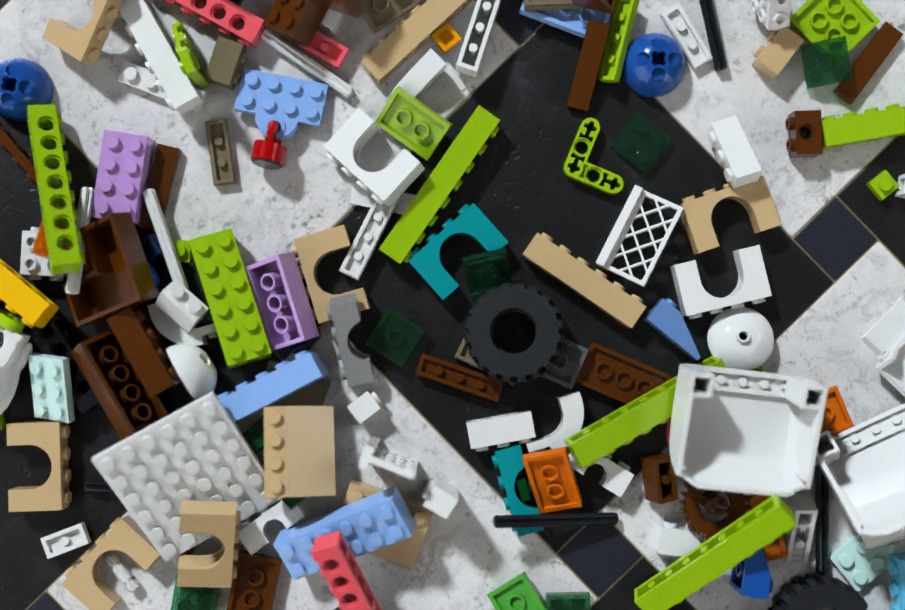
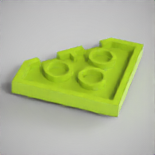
[172,21,211,89]

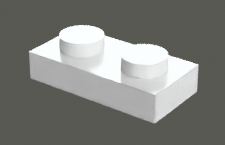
[40,522,92,559]

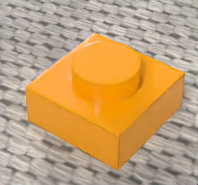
[431,22,462,54]

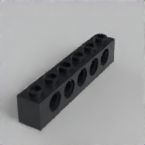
[17,289,101,414]

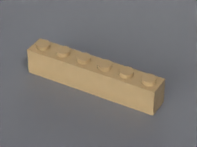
[361,0,473,85]
[521,232,646,328]

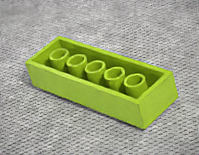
[188,228,272,370]

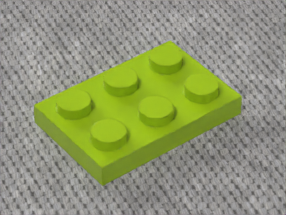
[375,86,452,161]

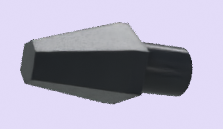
[291,328,321,354]

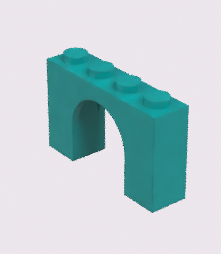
[408,203,508,300]

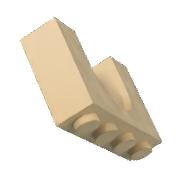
[42,0,123,65]
[679,175,782,255]
[292,224,371,324]
[6,420,72,512]
[177,500,241,588]
[62,515,161,610]

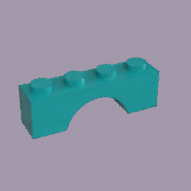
[491,442,544,537]

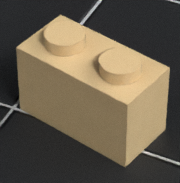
[751,27,804,80]

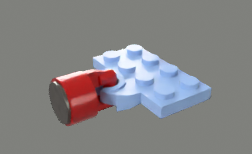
[234,68,329,170]

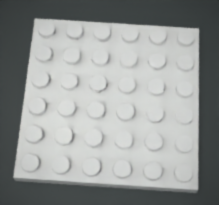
[91,391,281,562]

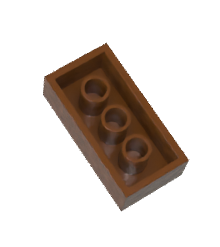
[107,306,183,398]

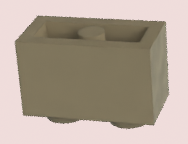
[205,36,248,90]

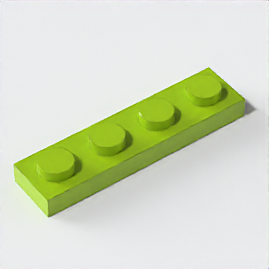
[597,0,640,83]

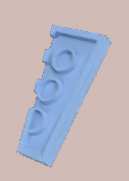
[519,3,611,38]

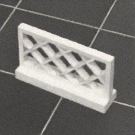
[595,185,684,287]
[358,435,419,480]

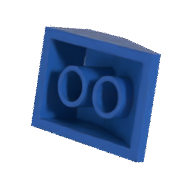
[730,548,773,600]

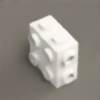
[751,0,791,30]
[20,227,68,281]

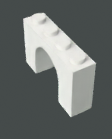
[323,108,425,207]
[670,245,772,320]

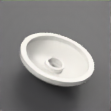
[707,307,774,370]

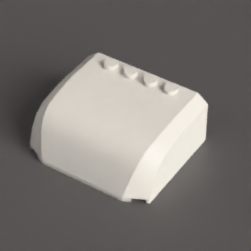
[669,363,828,497]
[816,403,905,535]

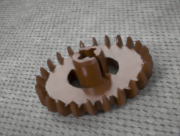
[679,483,752,540]

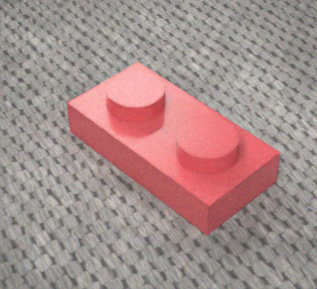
[301,31,349,69]

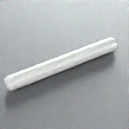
[260,29,354,98]
[65,187,94,295]
[142,188,189,289]

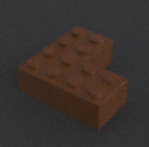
[263,0,368,47]
[63,212,159,327]

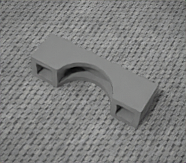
[326,293,374,387]

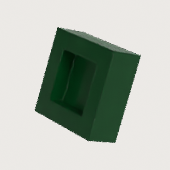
[516,475,533,502]

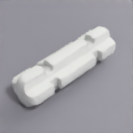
[105,553,140,593]

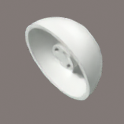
[166,344,217,400]

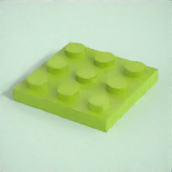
[790,0,880,68]

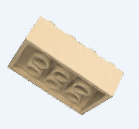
[263,406,336,499]
[342,478,433,568]

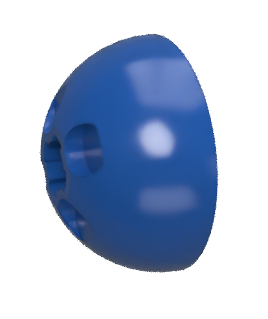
[622,33,686,97]
[0,58,53,123]

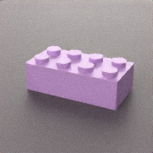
[90,130,155,225]
[244,252,320,351]

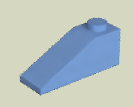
[643,298,700,361]

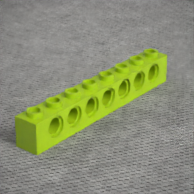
[27,104,85,275]

